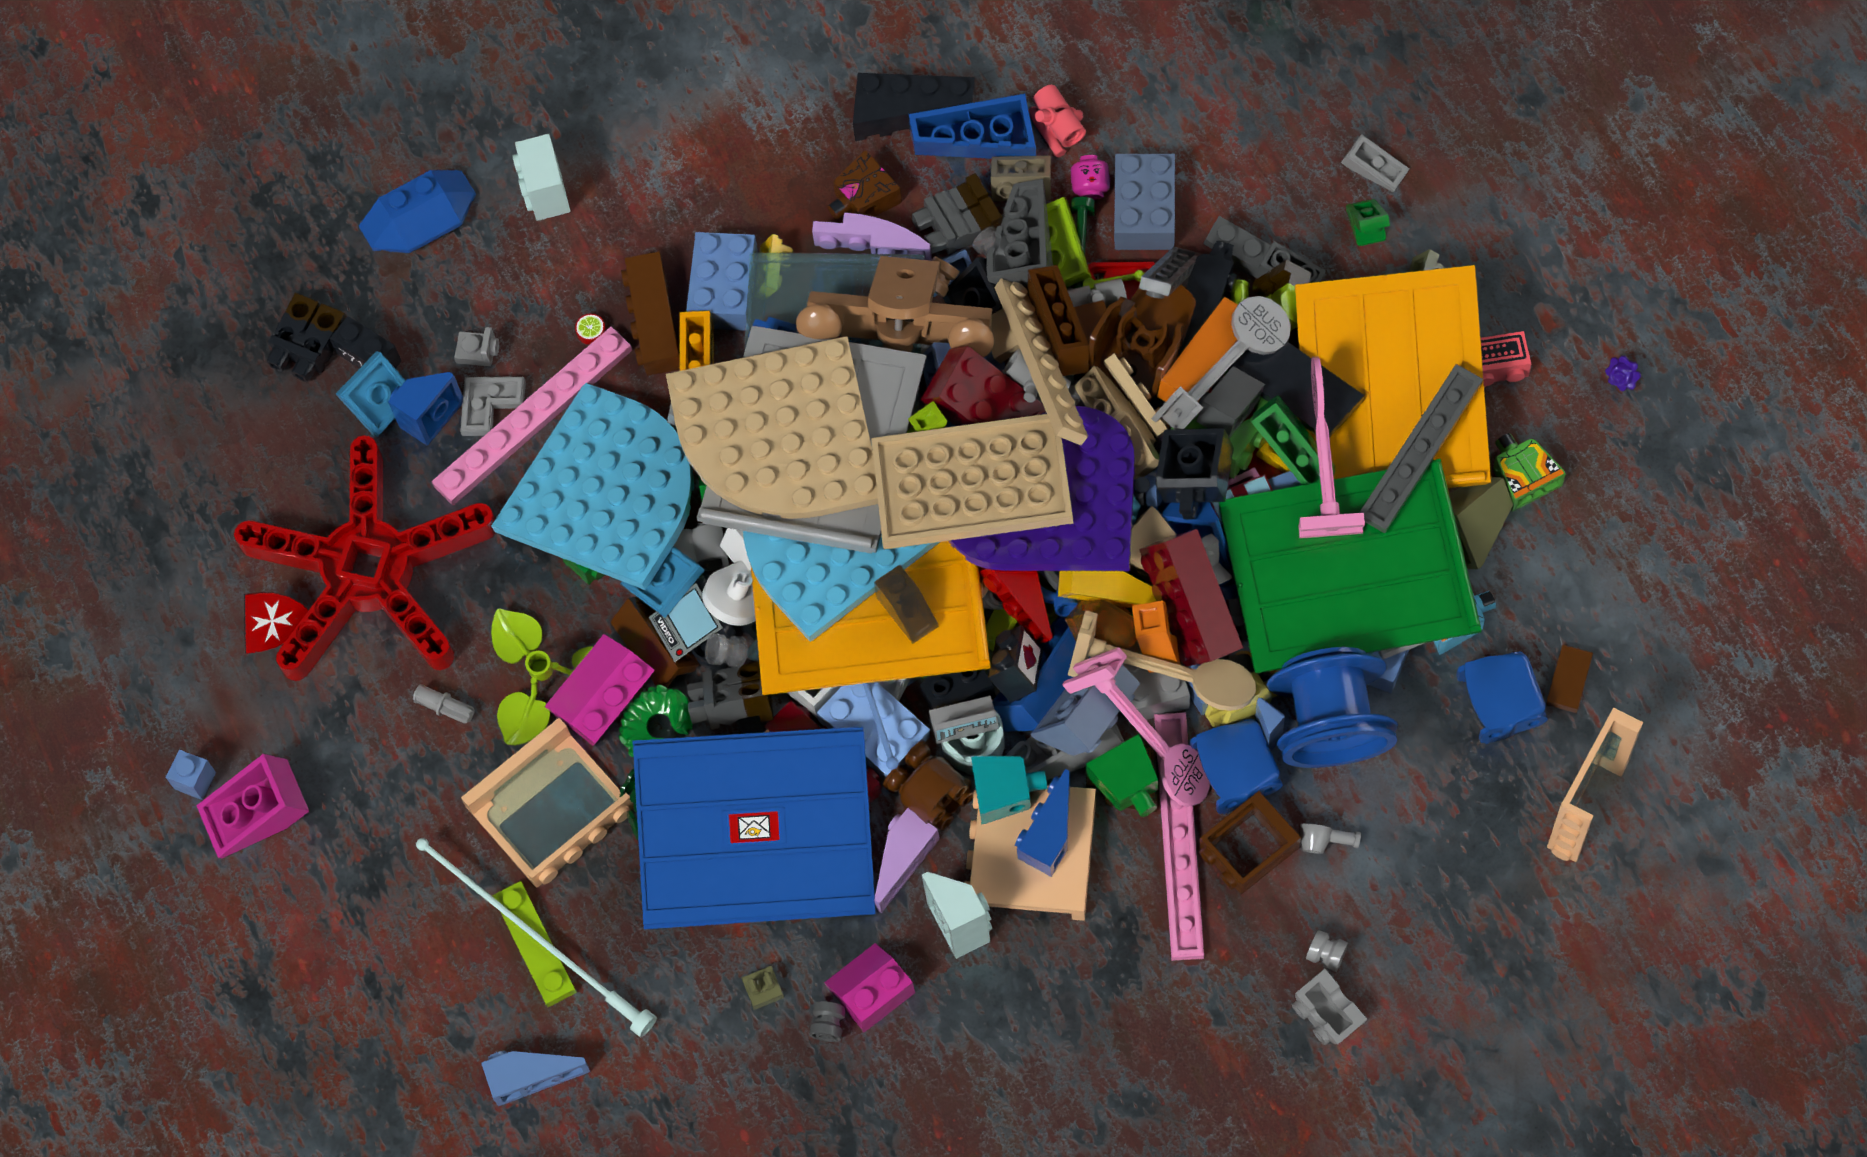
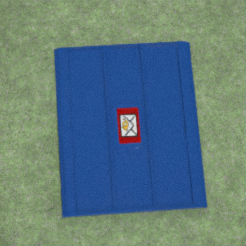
[633,727,875,929]

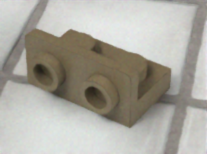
[991,156,1051,201]

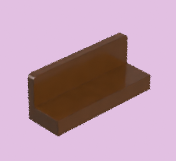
[611,597,700,688]

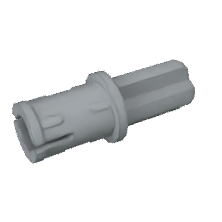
[413,684,475,724]

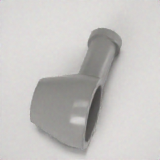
[1300,824,1361,854]

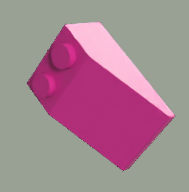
[196,754,309,858]

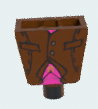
[827,150,902,220]

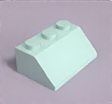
[922,872,993,959]

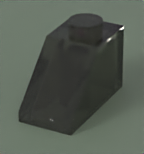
[874,565,939,644]

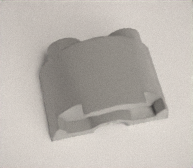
[1292,969,1367,1045]

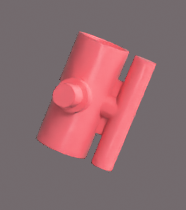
[1028,84,1086,158]

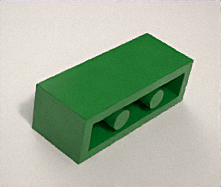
[1251,395,1336,485]

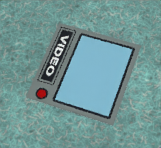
[649,583,723,662]

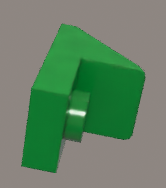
[1346,199,1390,246]

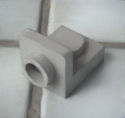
[454,327,499,367]

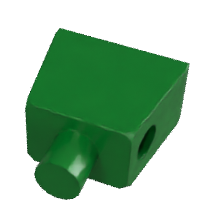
[1086,734,1158,817]

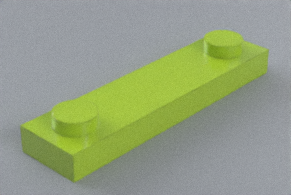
[492,881,577,1007]

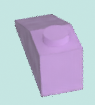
[874,808,940,913]

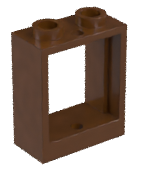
[1199,791,1301,895]

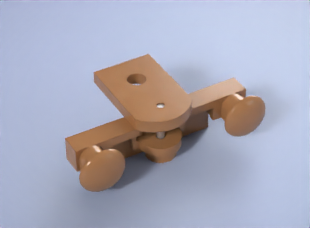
[796,256,994,358]

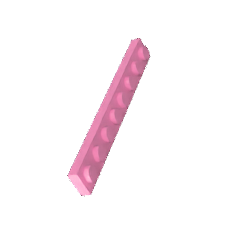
[431,327,633,506]

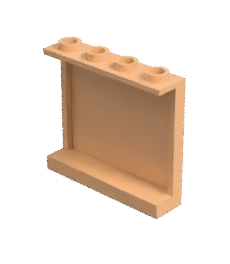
[964,785,1096,921]

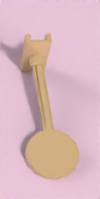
[1068,610,1256,711]

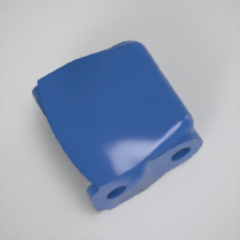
[1456,652,1548,744]
[1190,719,1283,814]

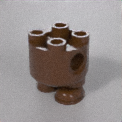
[883,740,974,831]

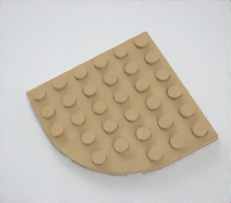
[666,336,878,519]

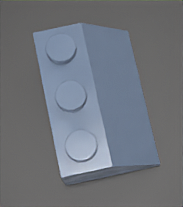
[1030,664,1140,756]

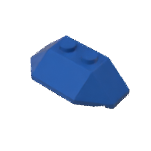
[359,170,476,253]

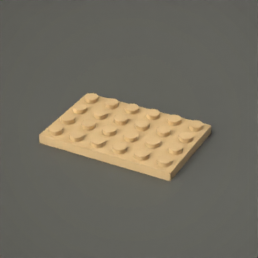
[871,414,1073,549]

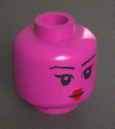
[1070,155,1110,200]

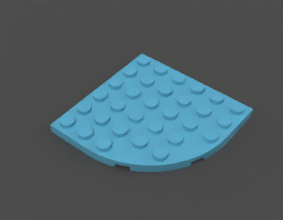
[491,383,694,590]
[743,531,940,642]

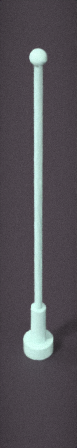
[416,838,657,1038]

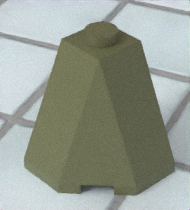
[1449,477,1513,569]

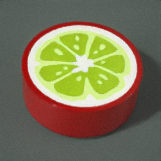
[575,313,606,345]

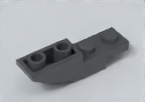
[1203,216,1326,283]

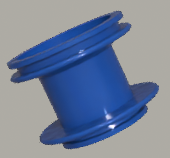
[1267,647,1398,768]

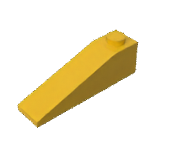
[1058,571,1156,608]

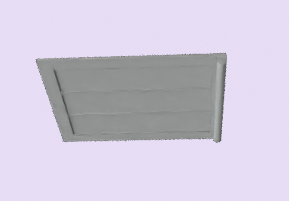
[697,326,927,554]

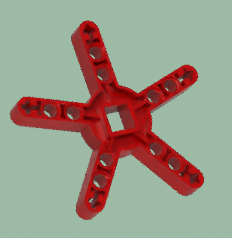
[234,435,496,681]

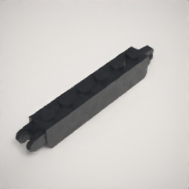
[1150,241,1237,447]

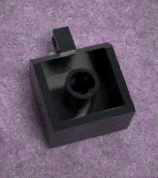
[1156,429,1234,520]

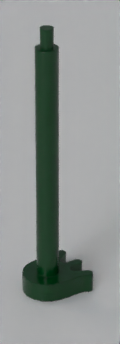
[1069,197,1095,289]

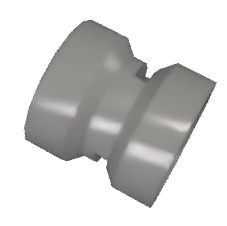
[1306,930,1349,972]

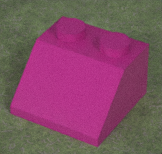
[824,943,915,1033]

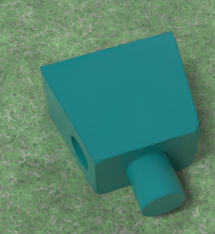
[971,756,1048,824]

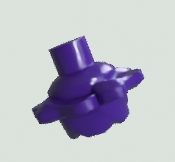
[1605,355,1641,392]

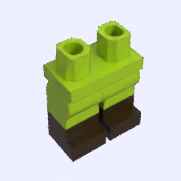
[1252,259,1311,331]

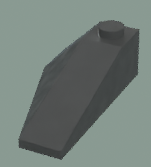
[987,179,1053,289]

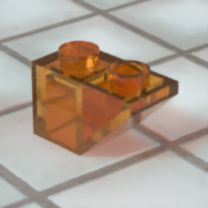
[1065,599,1137,649]

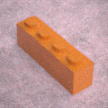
[1157,297,1238,402]

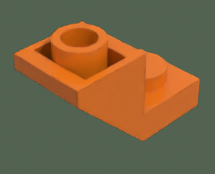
[1132,600,1180,673]

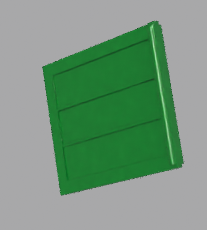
[1218,459,1482,674]

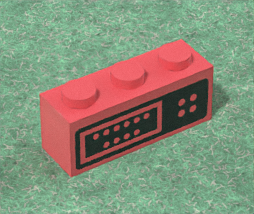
[1481,331,1531,387]

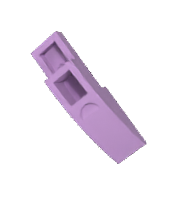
[812,213,932,261]

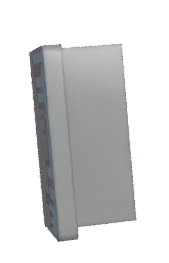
[929,696,999,744]

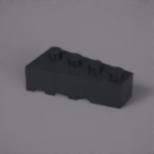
[853,73,976,141]

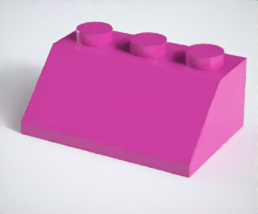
[544,634,655,746]

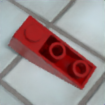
[979,568,1053,644]

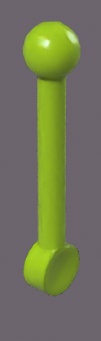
[1083,270,1145,290]

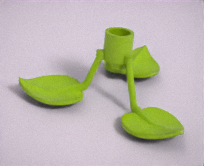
[491,608,593,745]

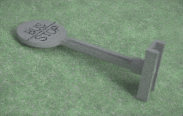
[1151,296,1291,429]

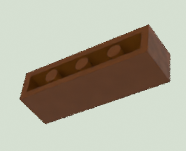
[621,251,680,376]
[1027,265,1089,376]

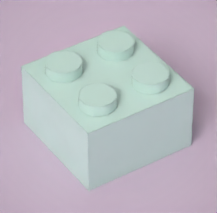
[512,134,571,221]

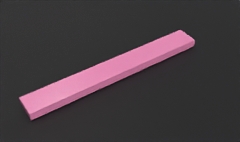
[1154,712,1204,961]

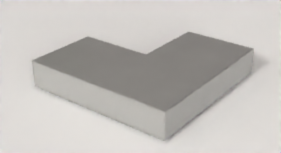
[460,377,526,436]

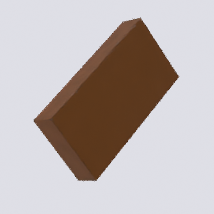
[1546,644,1593,713]

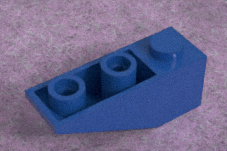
[1015,769,1070,877]

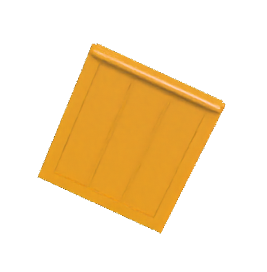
[1295,265,1491,488]
[751,541,991,695]

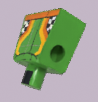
[1493,433,1566,512]

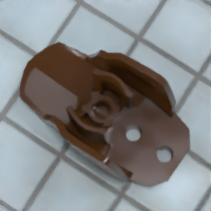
[1088,284,1196,415]

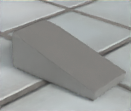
[1341,134,1410,192]

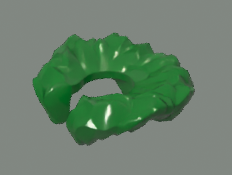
[619,685,693,757]

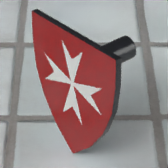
[244,592,308,654]

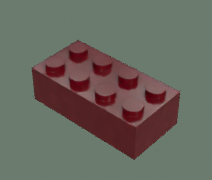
[921,346,1046,426]
[1139,529,1243,667]

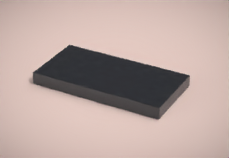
[1228,342,1365,438]

